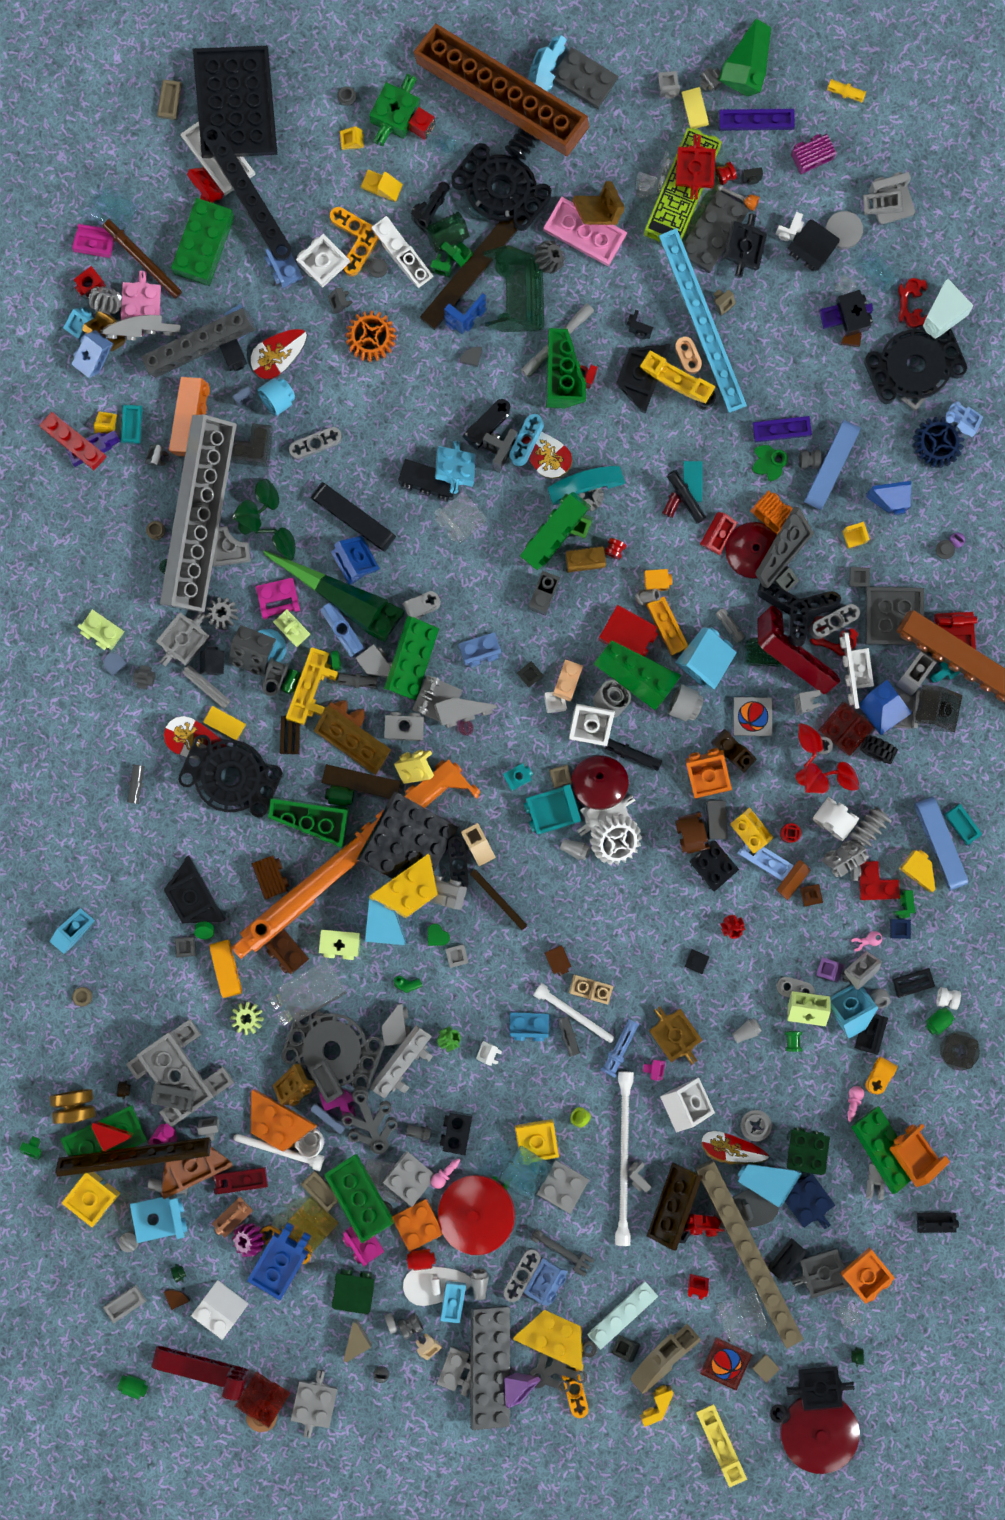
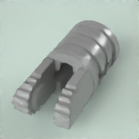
[866,1162,885,1200]

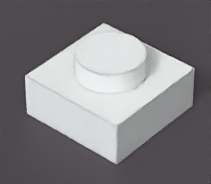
[544,692,567,713]

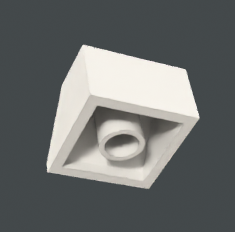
[569,704,615,746]
[660,1078,715,1132]
[191,1280,249,1340]

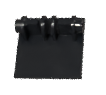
[689,840,739,892]

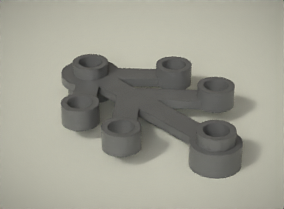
[342,1086,397,1154]
[529,1341,598,1393]

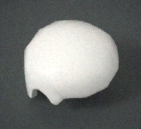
[295,1128,324,1159]

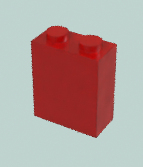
[598,605,658,657]

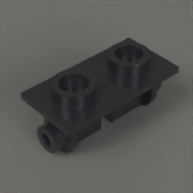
[917,1213,959,1233]

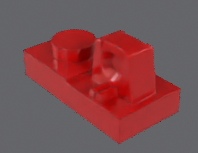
[187,167,224,203]

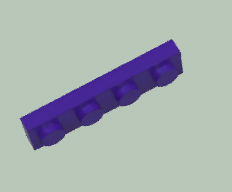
[719,109,795,131]

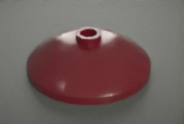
[725,522,777,579]
[571,755,629,810]

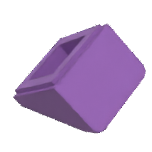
[816,957,844,983]

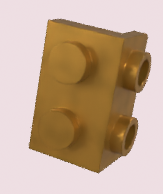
[82,311,126,351]

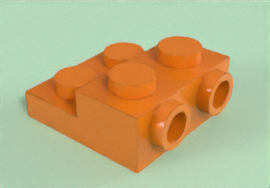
[685,748,732,799]
[840,1248,895,1304]

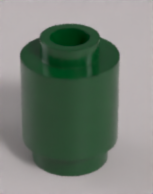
[325,785,354,806]

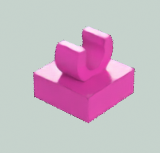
[643,1060,665,1081]

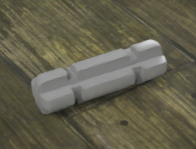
[716,608,745,643]

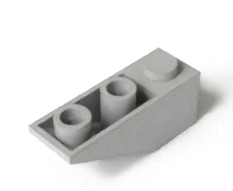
[433,698,497,728]

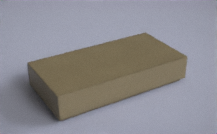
[157,79,182,120]
[301,1170,338,1212]

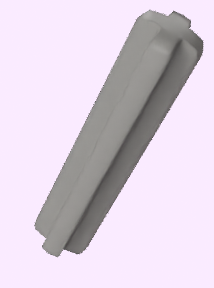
[183,666,230,708]

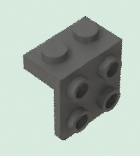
[229,625,276,676]

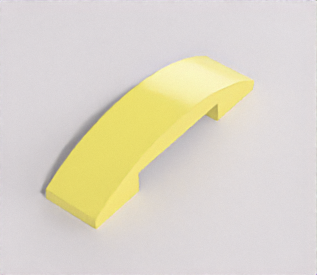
[696,1404,747,1488]

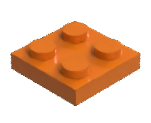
[392,1198,443,1252]

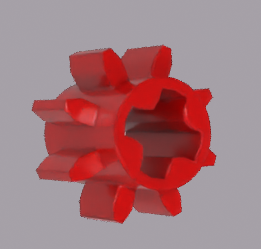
[720,915,745,939]

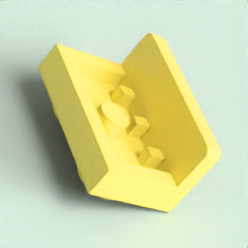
[394,750,434,784]

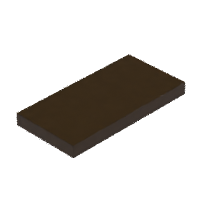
[647,1162,702,1251]

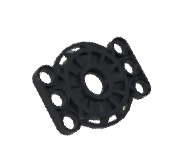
[451,143,552,231]
[864,328,967,404]
[178,735,283,817]

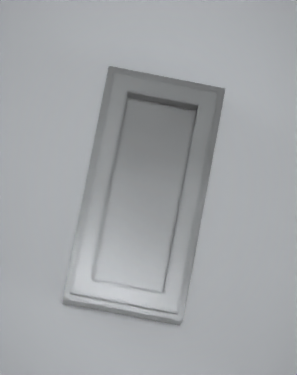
[103,1284,147,1324]

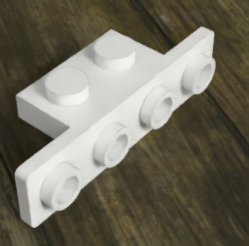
[840,632,874,709]

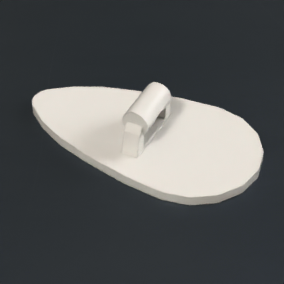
[403,1266,472,1306]

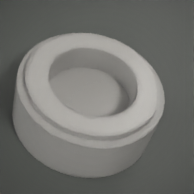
[384,1313,397,1334]

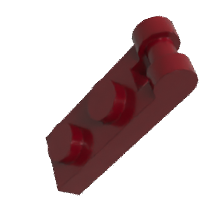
[212,1167,268,1195]

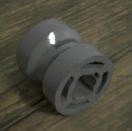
[799,449,821,469]
[397,1313,424,1340]

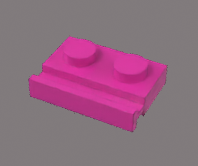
[72,224,114,258]

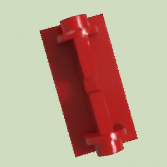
[683,1214,725,1237]

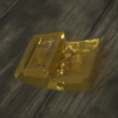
[282,1196,338,1255]

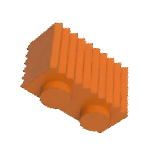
[750,490,793,535]

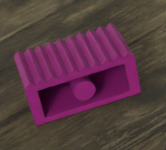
[791,134,837,174]

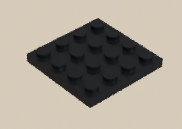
[357,791,459,879]

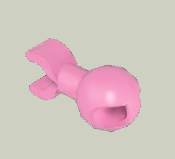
[851,931,882,951]

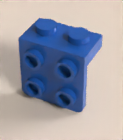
[444,293,487,334]

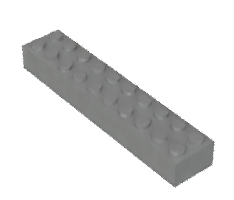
[160,414,237,612]

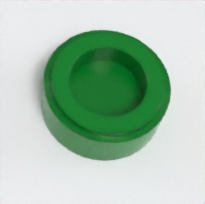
[194,921,214,940]

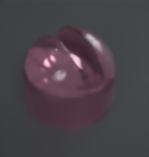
[459,721,474,736]

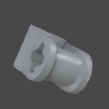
[403,591,441,619]

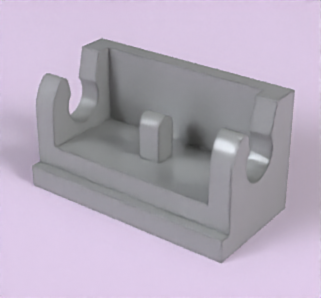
[794,690,821,716]

